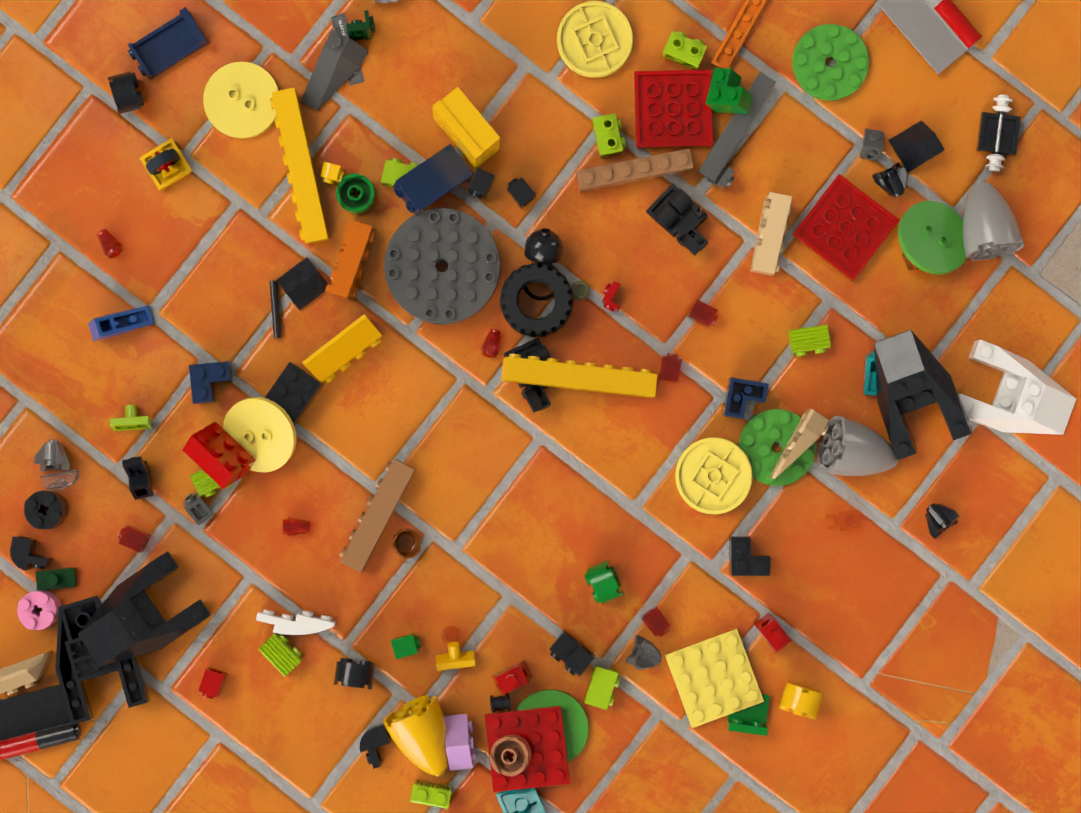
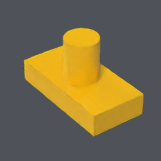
[436,642,475,671]

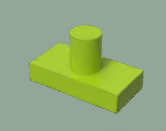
[110,405,153,431]

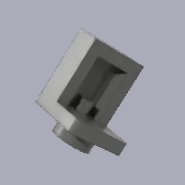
[860,128,884,161]
[707,167,735,190]

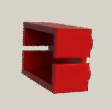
[182,422,256,489]

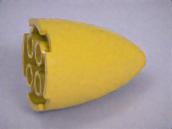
[383,695,448,777]

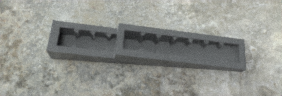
[698,72,776,182]

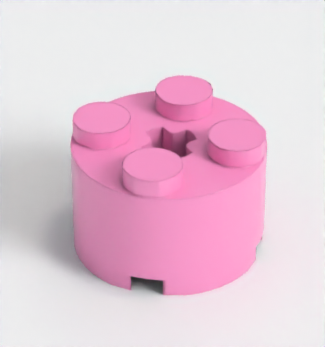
[17,590,62,630]

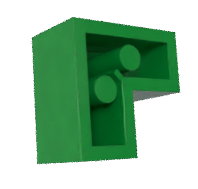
[705,68,753,114]

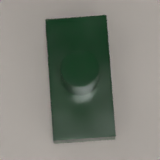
[35,567,77,591]

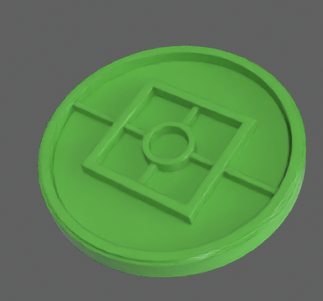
[898,201,966,275]
[516,689,588,763]

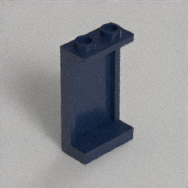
[128,7,209,79]
[393,144,473,216]

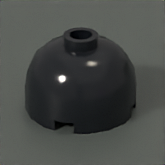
[524,228,563,264]

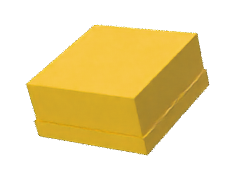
[432,87,500,171]

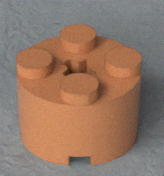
[490,734,532,776]

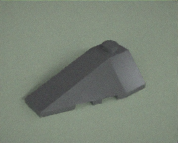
[301,30,368,111]

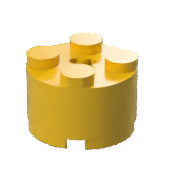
[779,682,823,720]

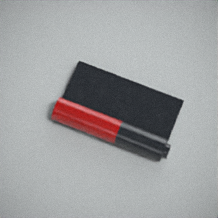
[0,684,82,761]

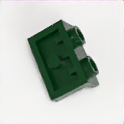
[346,10,375,41]

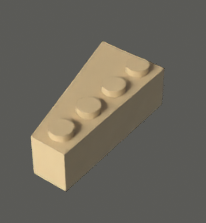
[750,192,792,276]

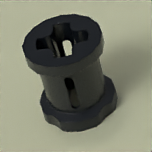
[490,693,511,713]

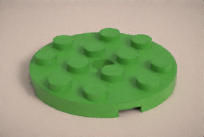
[792,24,869,101]
[738,409,816,486]

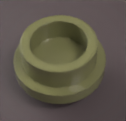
[571,281,590,300]

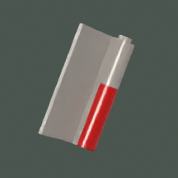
[878,0,983,75]

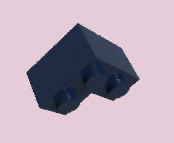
[189,361,233,404]
[722,377,769,419]

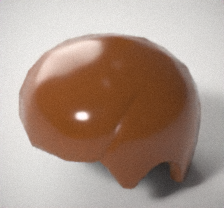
[392,529,421,559]

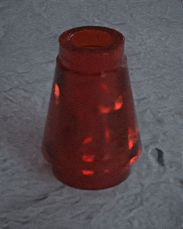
[97,229,122,258]
[481,329,501,358]
[283,517,310,536]

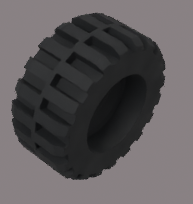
[500,263,573,337]

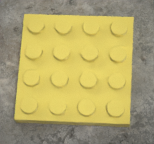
[665,628,764,728]

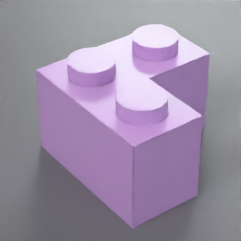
[444,714,476,771]

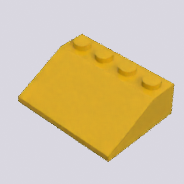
[302,314,383,383]

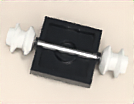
[976,95,1021,172]

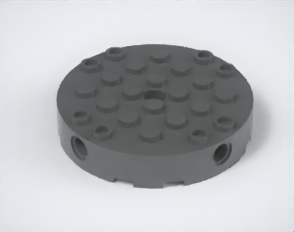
[384,208,500,325]

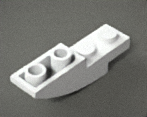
[256,609,337,635]

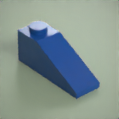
[88,306,154,342]

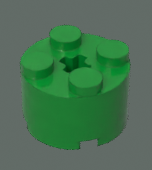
[336,173,376,215]
[584,560,624,604]

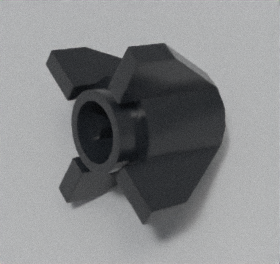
[872,162,909,197]
[925,503,959,539]

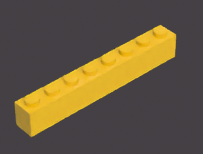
[270,88,330,244]
[501,354,657,398]

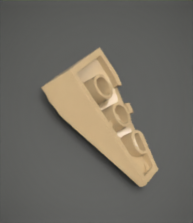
[770,409,829,479]

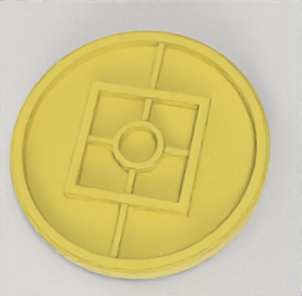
[557,1,633,78]
[203,62,279,139]
[223,397,296,472]
[675,437,753,514]

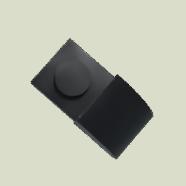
[122,456,154,500]
[10,536,52,571]
[359,723,391,769]

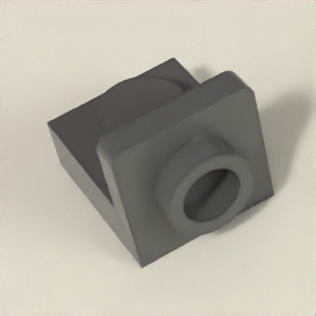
[183,492,214,526]

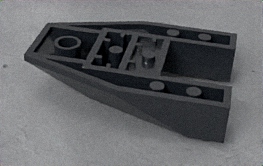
[874,329,972,460]
[78,551,211,667]
[55,596,150,725]

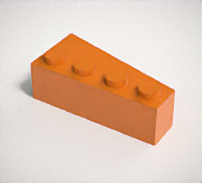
[325,219,376,301]

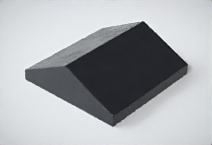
[277,257,328,310]

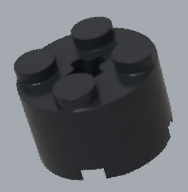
[108,71,144,114]
[24,490,68,529]
[333,658,375,689]

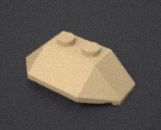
[0,650,53,695]

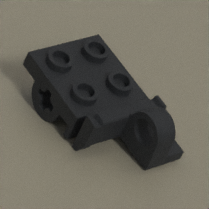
[646,184,708,256]
[504,338,551,413]

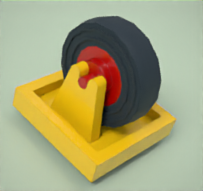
[139,138,193,191]

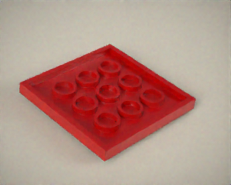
[634,69,713,149]
[792,174,900,281]
[484,705,570,792]

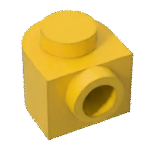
[320,162,345,185]

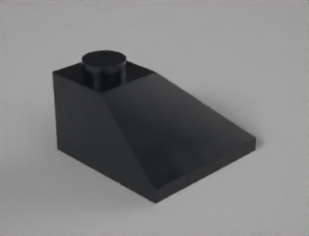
[888,121,945,172]

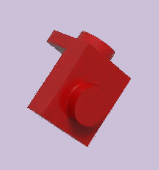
[602,281,620,312]

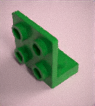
[726,694,770,736]

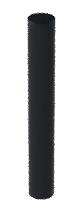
[269,281,282,338]

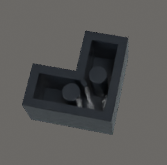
[729,536,770,576]
[549,630,594,676]

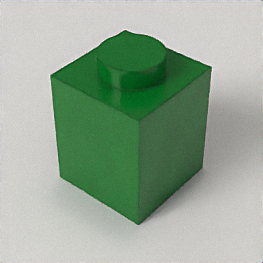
[391,633,421,659]

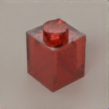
[687,299,719,328]
[658,353,682,383]
[118,525,151,553]
[641,605,671,637]

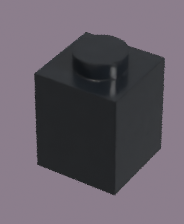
[468,167,495,199]
[507,177,536,209]

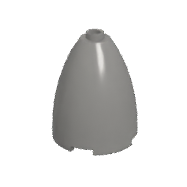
[962,180,1024,261]
[817,416,898,476]

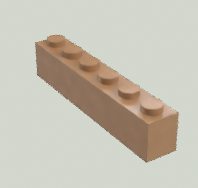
[576,149,693,193]
[340,459,415,573]

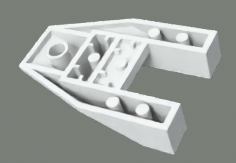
[959,339,1076,435]

